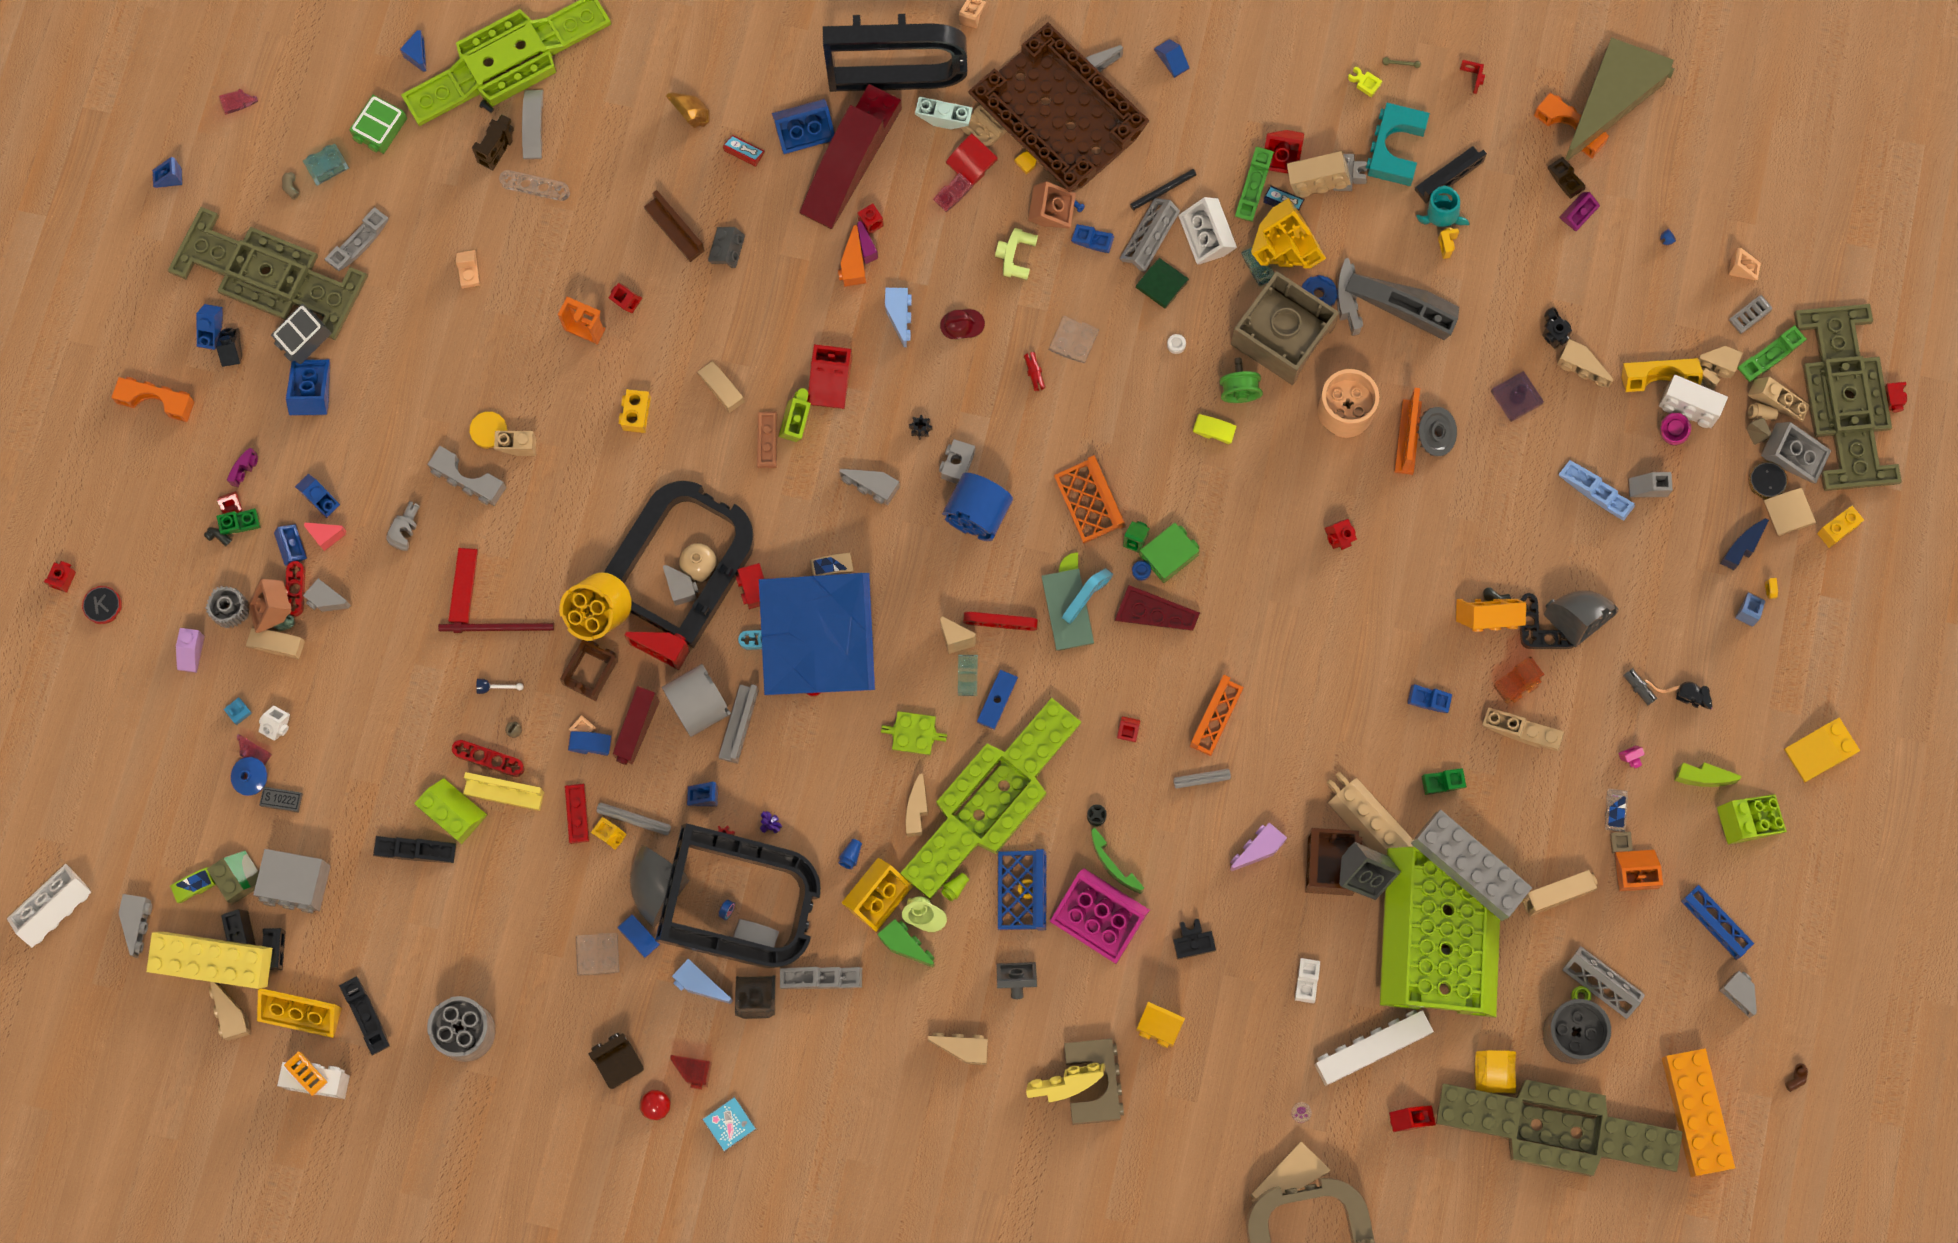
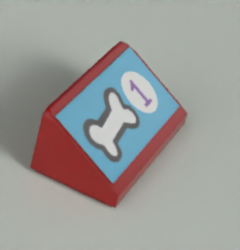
[723,135,765,167]

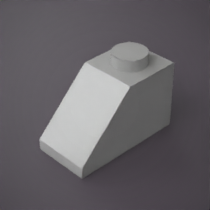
[663,565,699,606]
[303,578,351,612]
[1719,971,1757,1018]

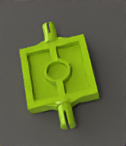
[881,711,947,755]

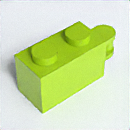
[778,388,811,442]

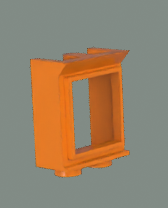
[558,297,606,345]

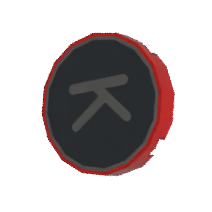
[82,586,122,624]

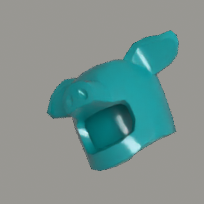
[1416,186,1470,227]

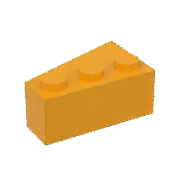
[1456,599,1526,632]

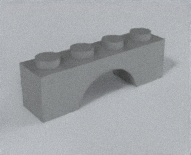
[427,446,506,506]

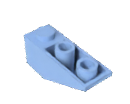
[885,288,912,347]

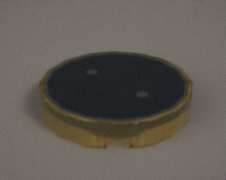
[1749,462,1788,499]

